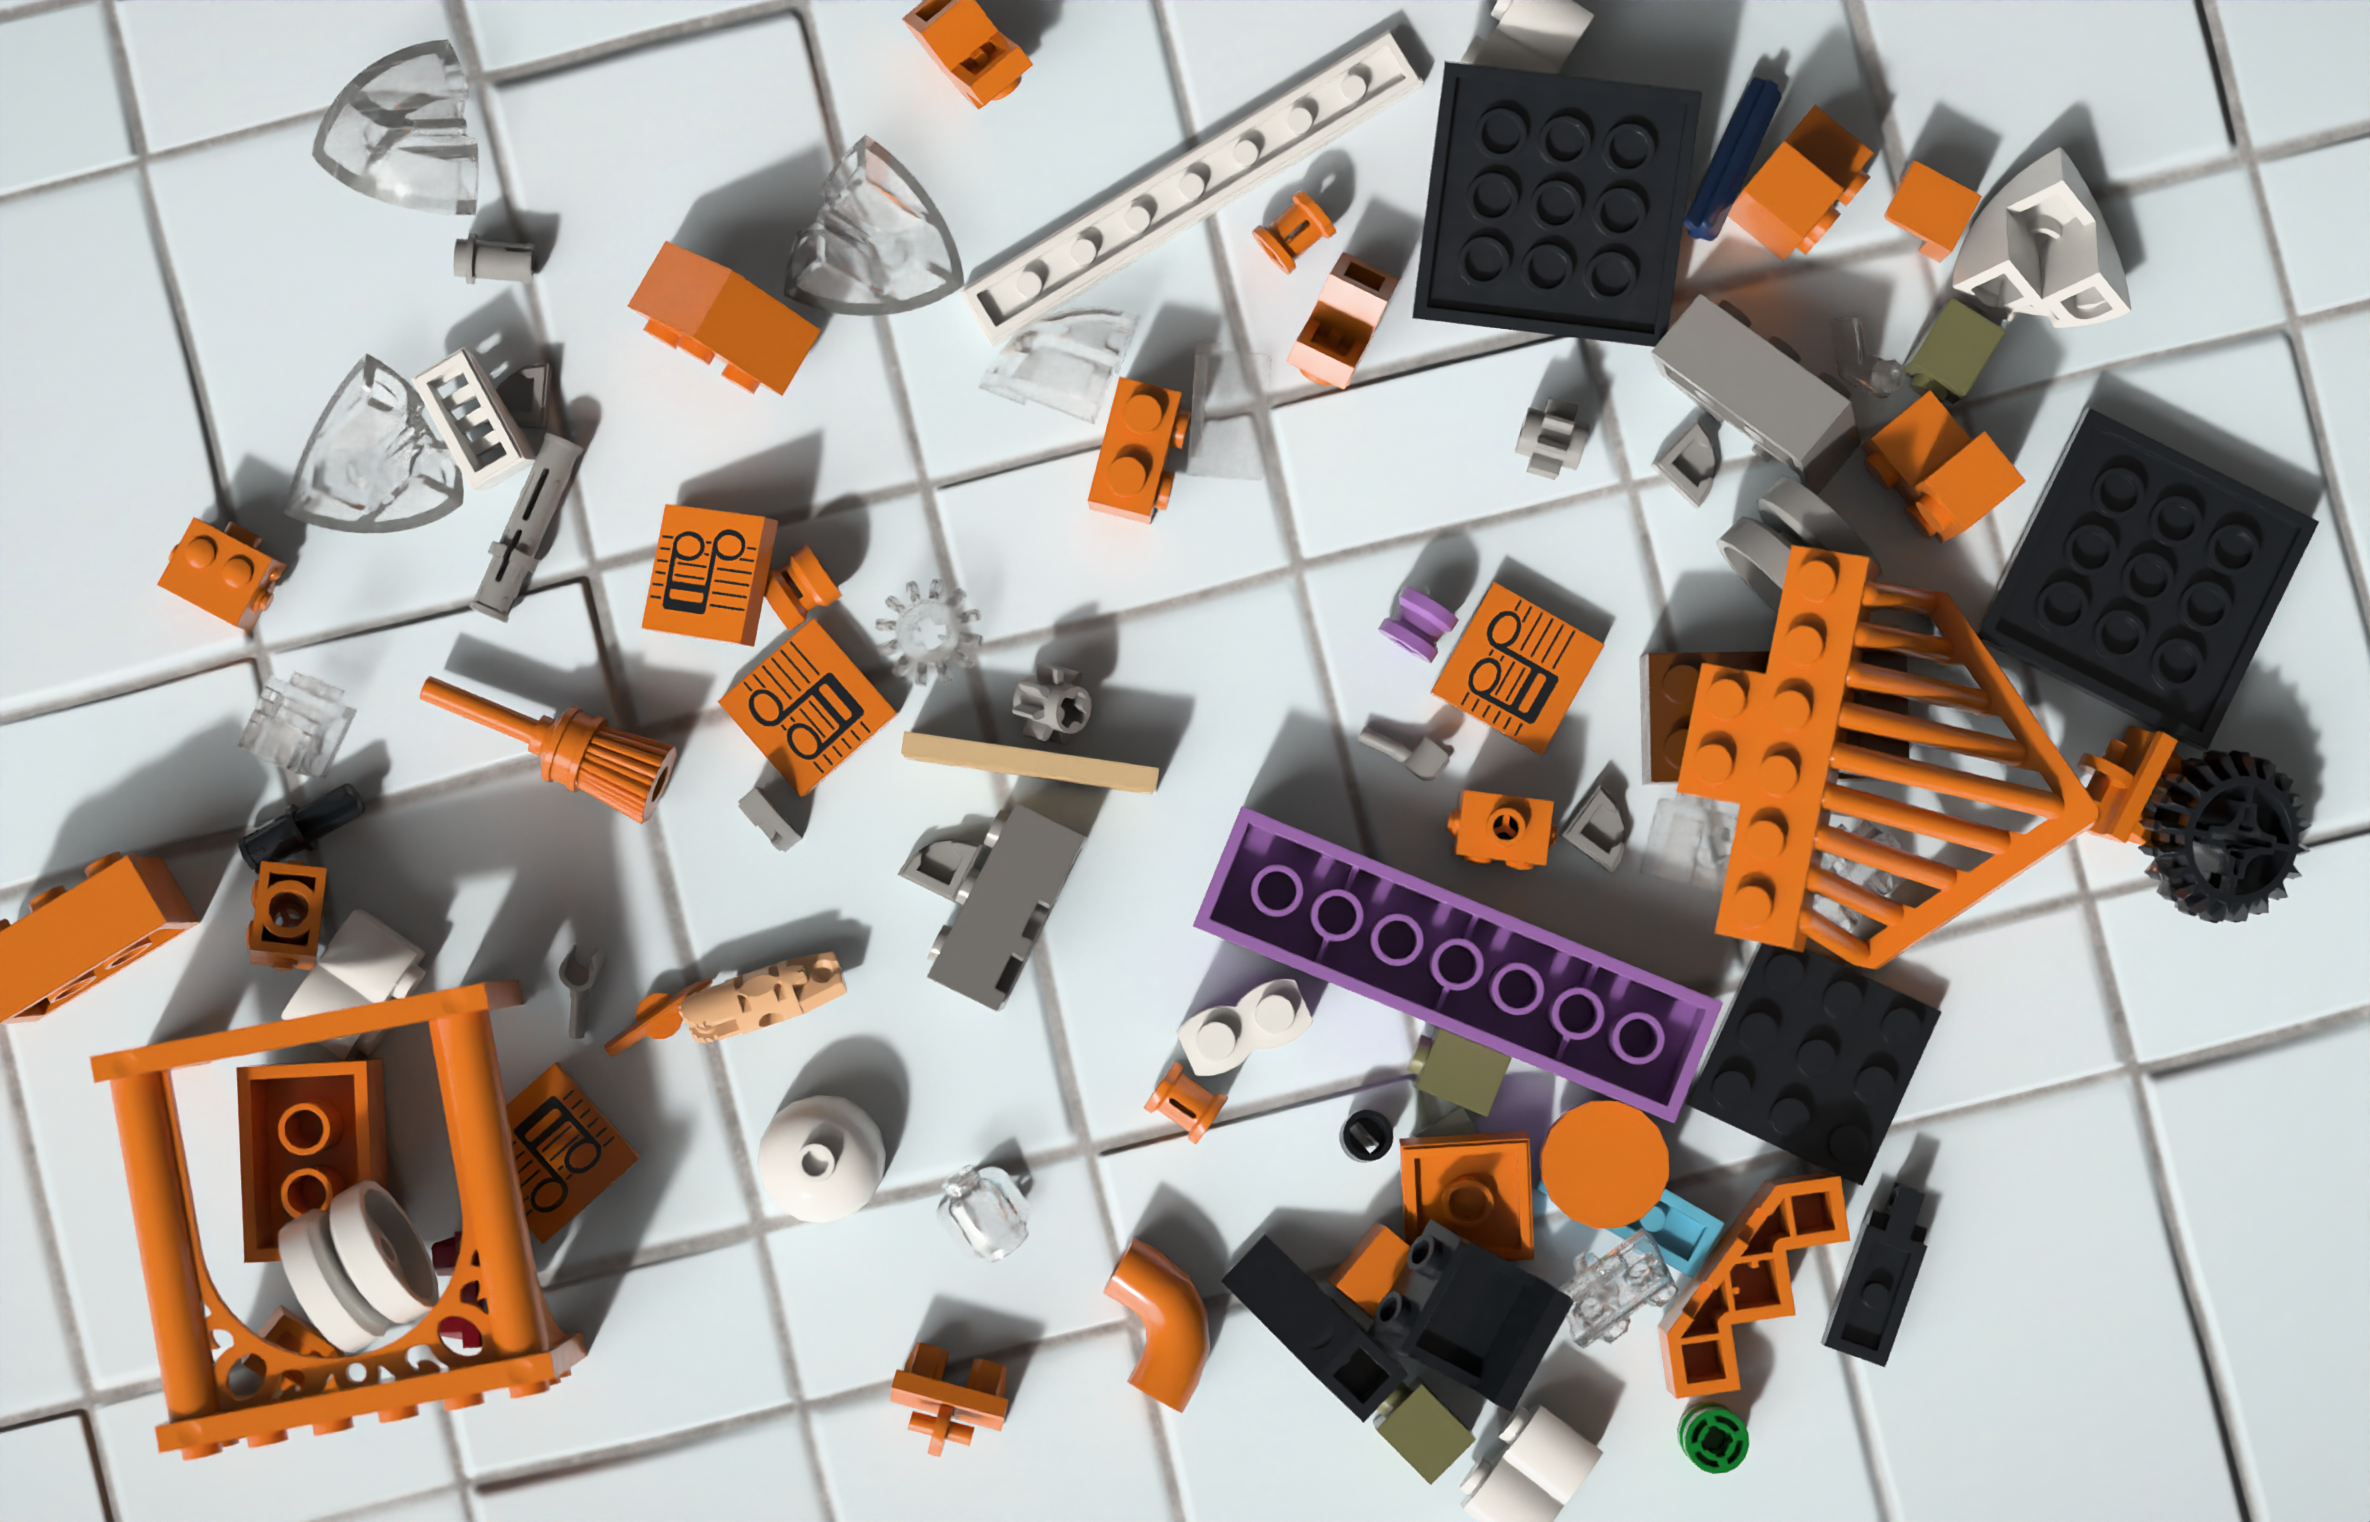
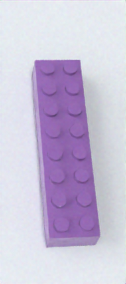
[1193,806,1723,1123]

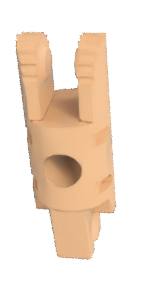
[678,951,847,1044]

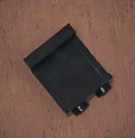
[1367,1219,1575,1413]

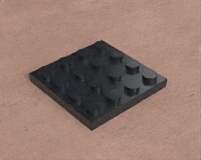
[1412,60,1702,347]
[1975,408,2319,751]

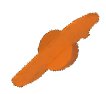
[604,978,713,1057]

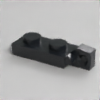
[1820,1182,1928,1367]

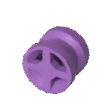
[1378,586,1459,663]

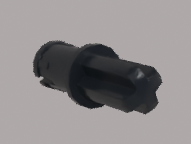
[238,783,365,875]

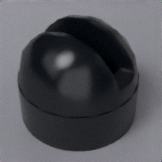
[1339,1110,1393,1163]

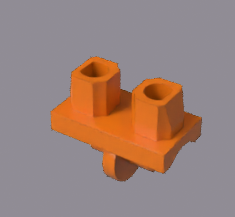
[2077,725,2184,845]
[890,1342,1009,1457]

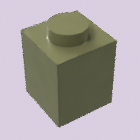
[1900,297,2006,404]
[1407,1027,1512,1117]
[1373,1377,1477,1485]

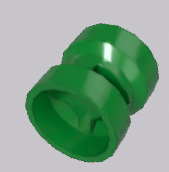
[1677,1401,1749,1474]

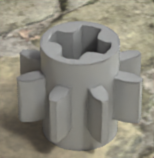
[1515,397,1590,480]
[1012,663,1092,745]

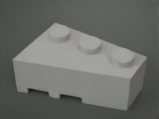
[1651,293,1861,495]
[927,803,1087,1012]

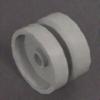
[1716,475,1882,614]

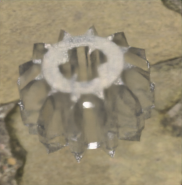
[875,579,984,687]

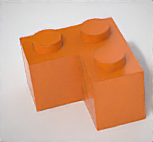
[1728,105,1874,262]
[627,241,821,396]
[1860,390,2026,543]

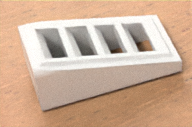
[411,347,537,490]

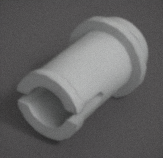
[454,233,535,284]

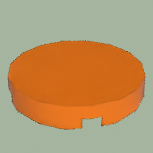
[1540,1100,1669,1229]

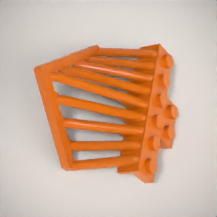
[1676,545,2101,970]

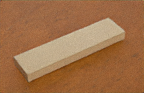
[901,731,1159,795]

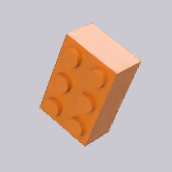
[0,851,201,1024]
[236,1058,388,1263]

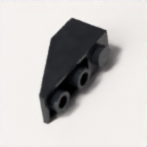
[1221,1234,1408,1423]

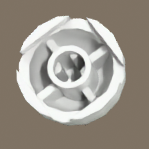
[757,1095,886,1223]

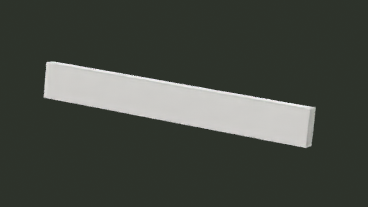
[959,29,1424,348]

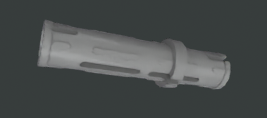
[469,432,584,623]

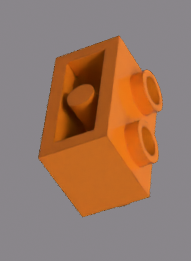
[1087,377,1191,525]

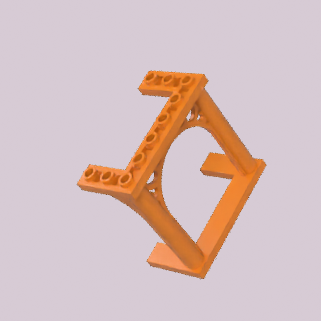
[90,980,587,1460]

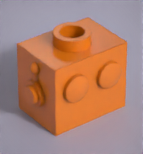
[157,517,287,632]
[1446,790,1557,870]
[245,860,327,972]

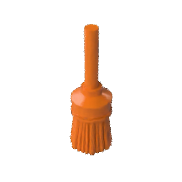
[420,676,678,824]

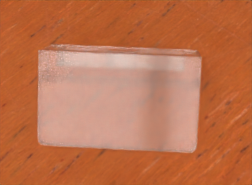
[1188,341,1272,481]

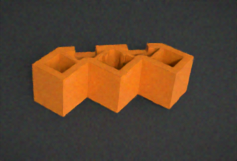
[1657,1171,1850,1399]

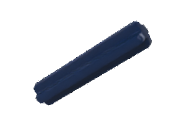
[1683,77,1782,241]

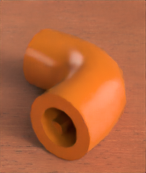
[1103,1237,1210,1413]

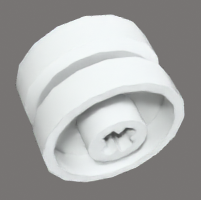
[279,1180,439,1353]

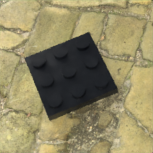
[1685,942,1942,1186]

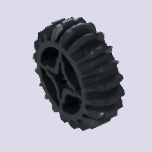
[2137,750,2312,923]

